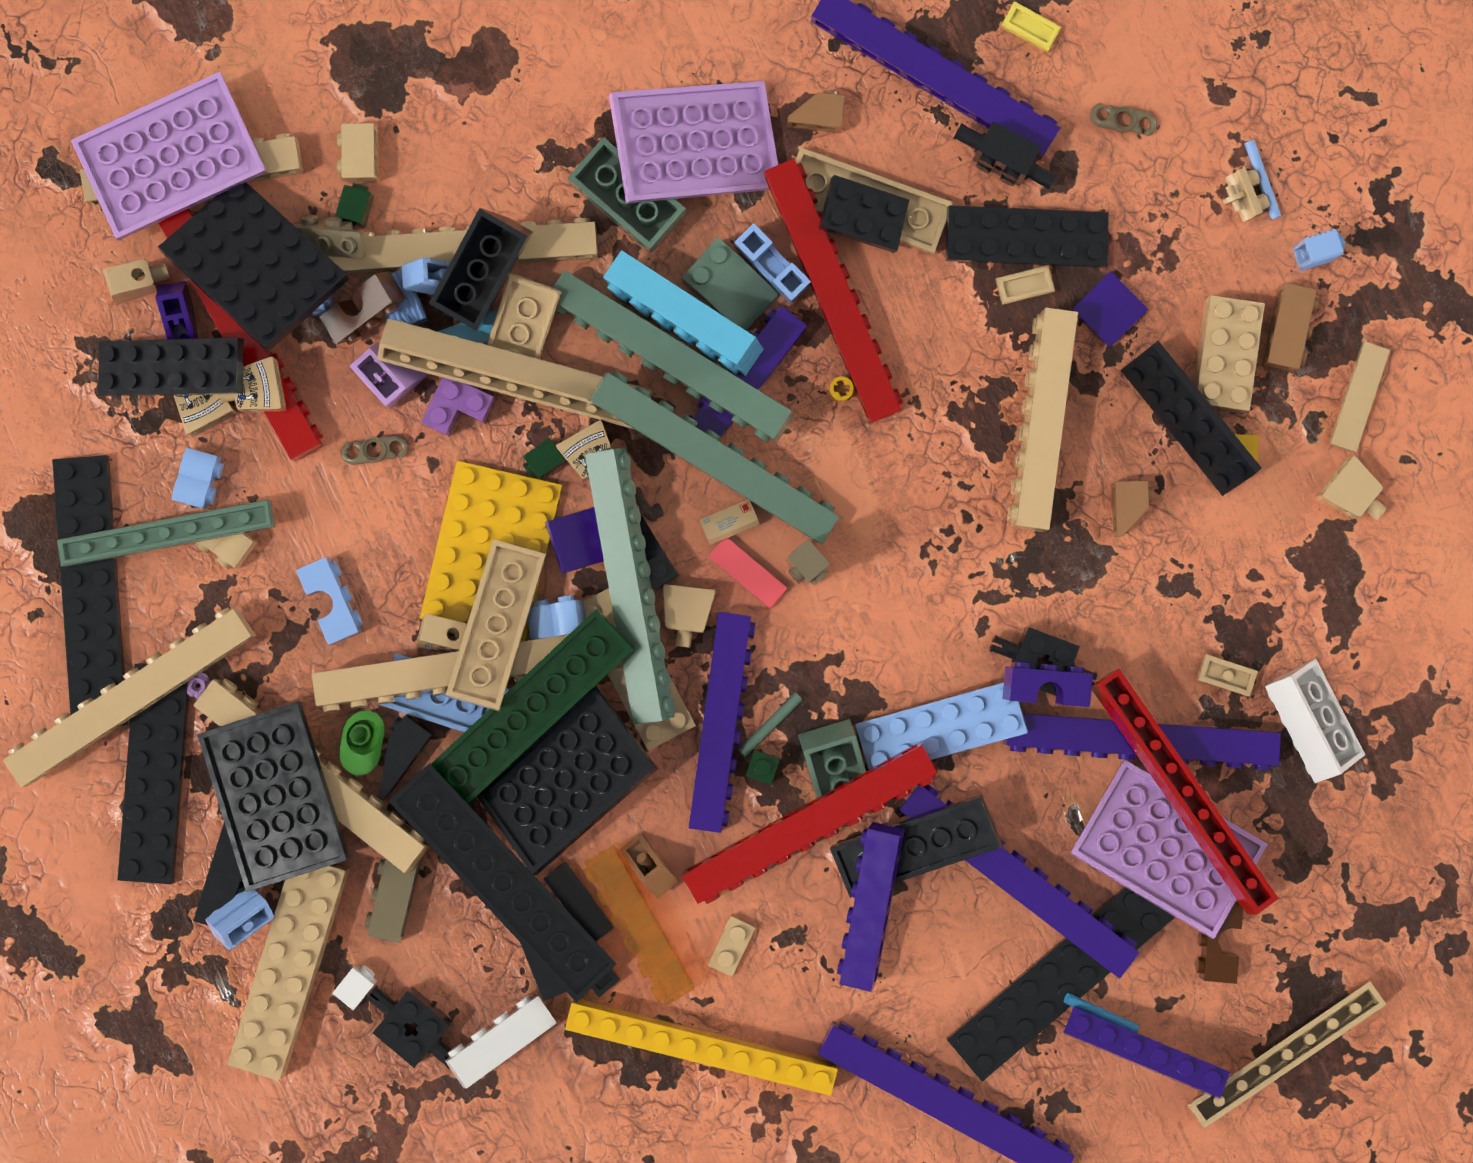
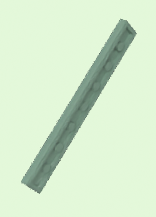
[57,500,275,567]

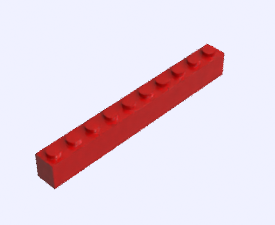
[763,158,903,424]
[159,209,324,462]
[1092,669,1279,915]
[682,741,938,904]

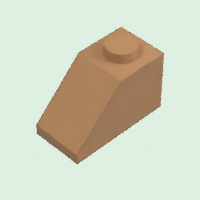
[787,90,845,133]
[1111,481,1153,537]
[620,833,679,899]

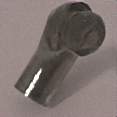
[635,487,664,522]

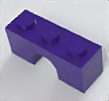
[1002,662,1093,707]

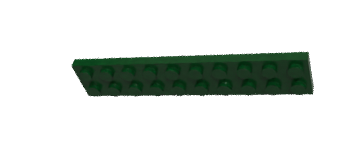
[431,608,635,804]

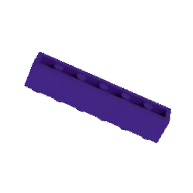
[689,306,807,438]
[837,822,905,992]
[1063,1007,1230,1099]

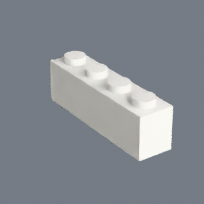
[445,995,556,1089]

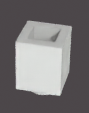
[332,964,378,1010]

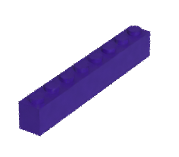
[689,612,755,833]

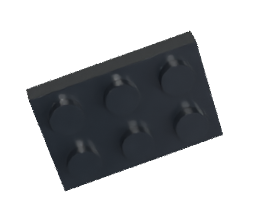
[819,175,910,253]

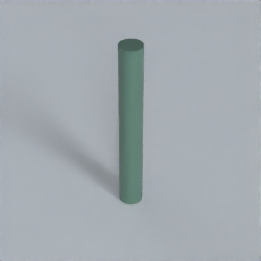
[738,692,803,757]

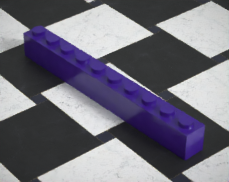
[811,0,1061,161]
[1003,713,1281,770]
[899,784,1140,979]
[817,1021,1075,1163]

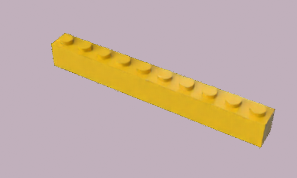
[565,999,838,1096]

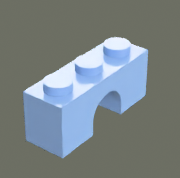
[734,223,811,305]
[296,557,363,645]

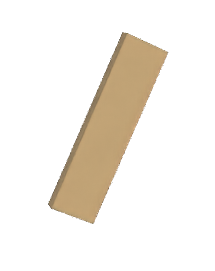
[1329,341,1390,453]

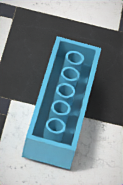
[603,250,764,376]

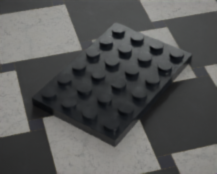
[158,182,349,352]
[477,685,658,875]
[197,701,350,892]

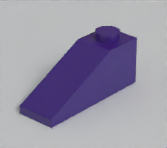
[155,281,199,340]

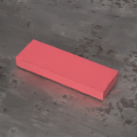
[708,538,787,608]

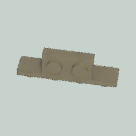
[293,215,365,259]

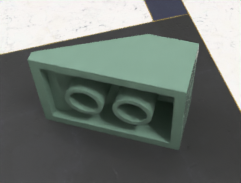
[682,237,779,331]
[798,719,866,798]

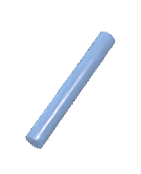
[1244,140,1281,220]

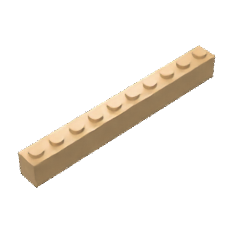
[328,218,599,275]
[377,319,653,429]
[3,607,256,788]
[312,634,569,713]
[193,678,430,873]

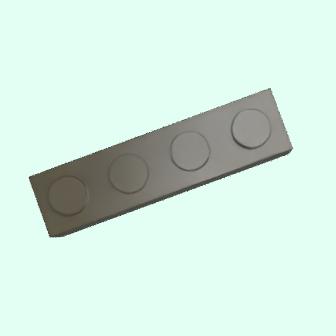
[365,856,423,943]

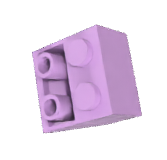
[349,342,429,409]

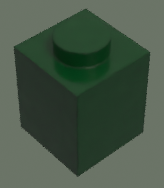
[335,183,374,228]
[523,438,567,480]
[745,749,780,785]

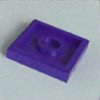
[1071,271,1149,348]
[545,508,604,574]

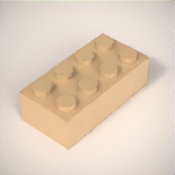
[1193,295,1265,414]

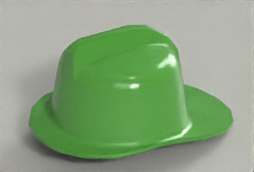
[339,710,385,776]

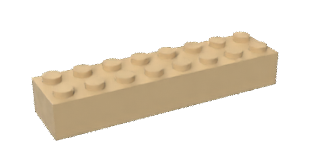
[1007,308,1078,532]
[227,864,350,1081]

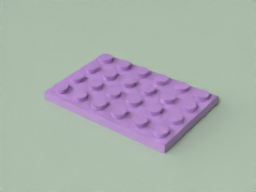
[71,72,267,241]
[609,81,778,203]
[1069,760,1268,939]

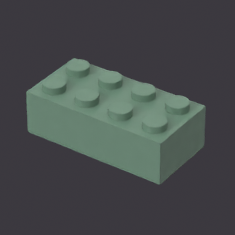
[568,137,686,254]

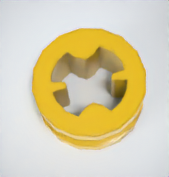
[829,376,854,402]

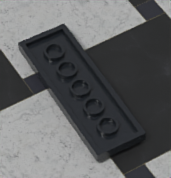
[946,205,1109,268]
[98,338,244,397]
[1121,341,1262,496]
[830,794,1002,898]

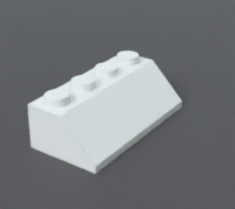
[1265,658,1365,783]

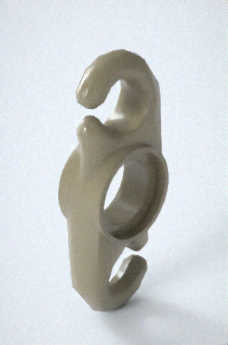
[1090,103,1157,136]
[341,435,409,465]

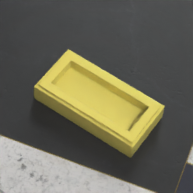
[1001,1,1061,53]

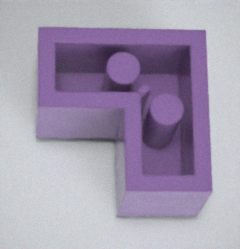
[421,377,496,437]

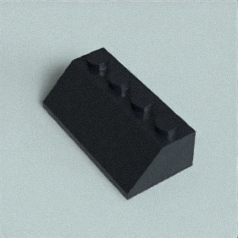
[429,208,533,331]

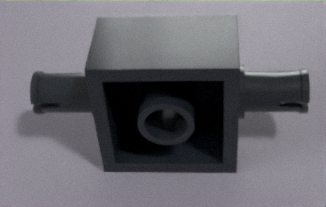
[953,121,1057,190]
[989,627,1097,696]
[366,986,453,1069]

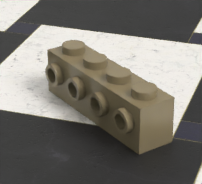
[785,539,830,585]

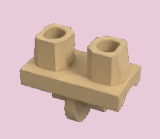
[1222,168,1270,222]

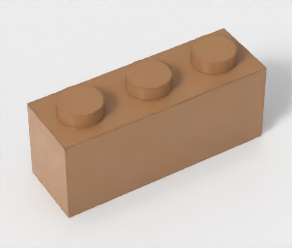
[1262,283,1319,372]

